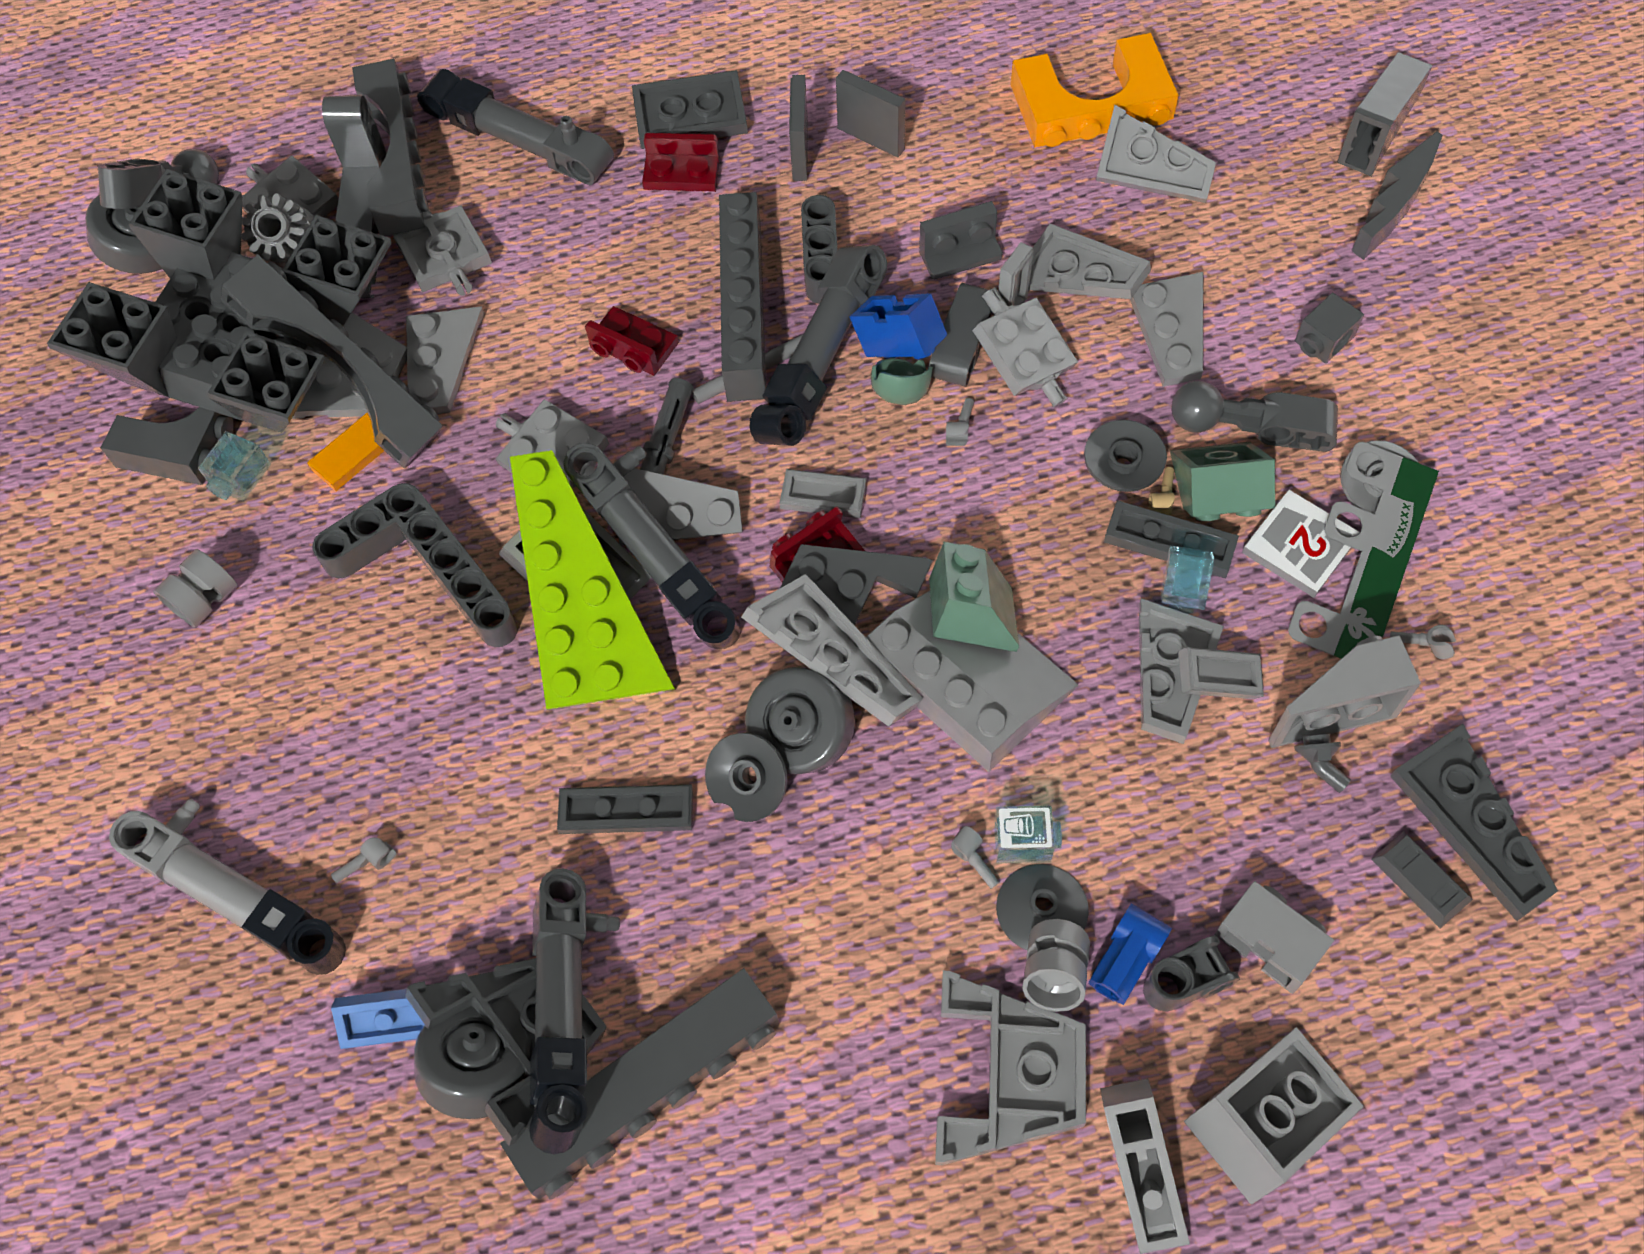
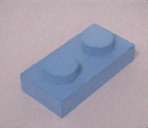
[331,989,425,1049]

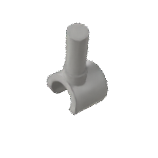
[946,398,974,446]
[1390,625,1456,659]
[951,826,1000,889]
[331,837,397,883]

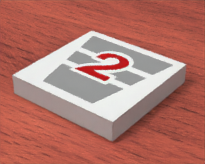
[1242,490,1360,598]

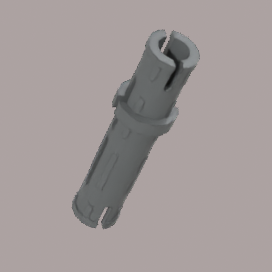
[640,378,694,474]

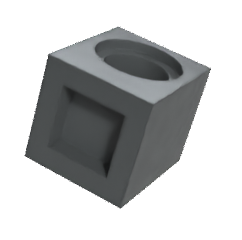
[1295,292,1364,364]

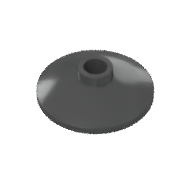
[1084,420,1167,492]
[705,733,787,822]
[996,864,1089,950]

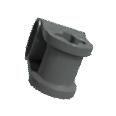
[1143,935,1240,1012]

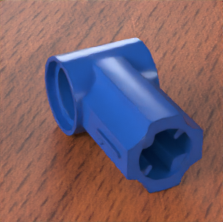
[1088,903,1173,1005]

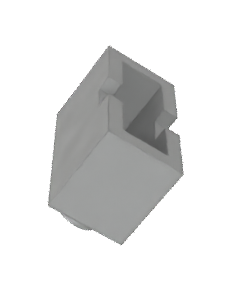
[1214,881,1334,994]

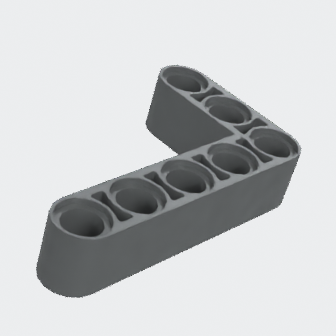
[322,95,387,299]
[312,483,517,647]

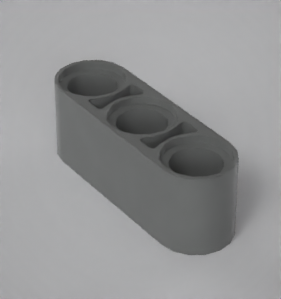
[801,195,837,304]
[929,283,993,387]

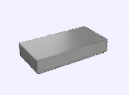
[998,242,1033,306]
[779,469,866,518]
[1178,647,1264,699]

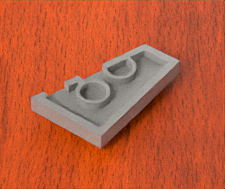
[1096,105,1216,203]

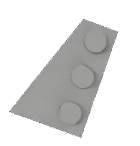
[1029,224,1151,299]
[1130,272,1203,387]
[406,306,485,414]
[612,463,743,546]
[1139,598,1224,744]

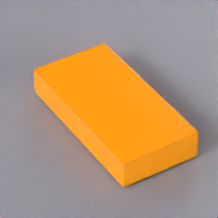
[307,412,384,491]

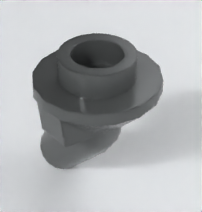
[1294,734,1351,793]

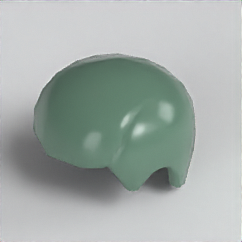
[870,358,933,405]

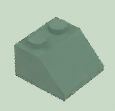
[1170,442,1275,521]
[929,542,1019,652]

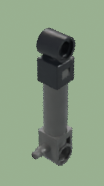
[417,69,614,186]
[749,245,887,446]
[564,443,741,650]
[529,868,620,1154]

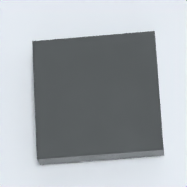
[836,70,906,158]
[789,75,808,181]

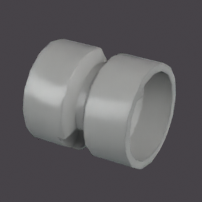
[153,549,238,628]
[1022,919,1090,1012]

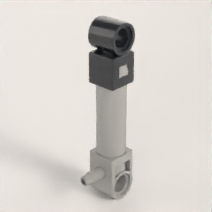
[109,799,346,975]

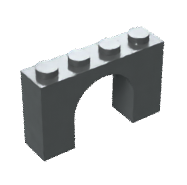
[100,407,234,485]

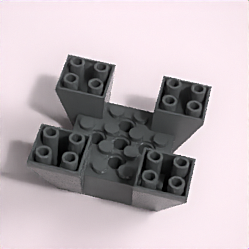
[47,169,391,433]

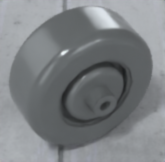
[85,194,162,274]
[745,667,855,774]
[414,1006,533,1119]

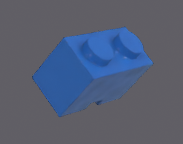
[849,293,947,359]

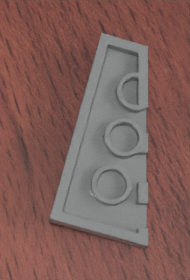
[741,574,923,727]

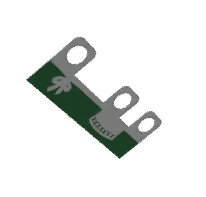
[1288,442,1439,659]

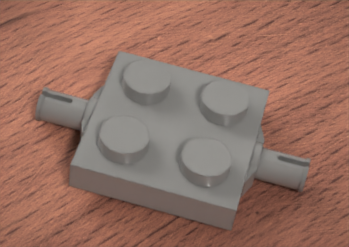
[242,155,339,218]
[393,205,492,295]
[972,287,1078,408]
[496,399,609,489]

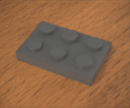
[632,70,748,149]

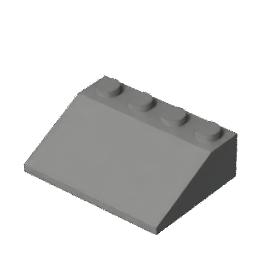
[866,591,1078,772]

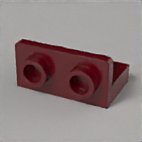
[642,133,720,192]
[585,306,679,376]

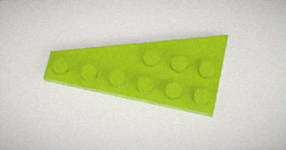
[510,450,676,710]

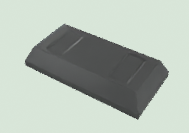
[1371,831,1473,929]

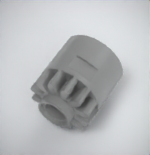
[241,193,315,268]

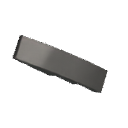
[1352,131,1443,260]

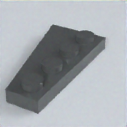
[1390,724,1558,921]

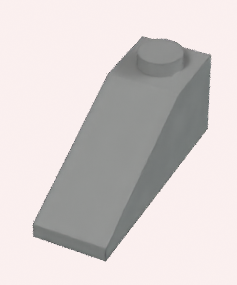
[1100,1078,1190,1254]

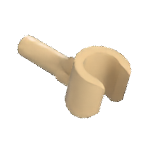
[1148,467,1175,515]

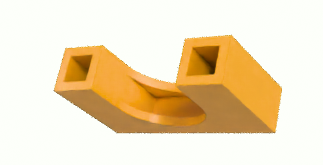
[1010,33,1179,148]

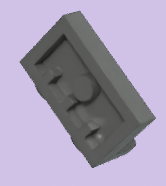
[919,201,1003,280]

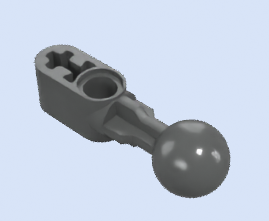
[97,149,219,209]
[1171,381,1338,452]

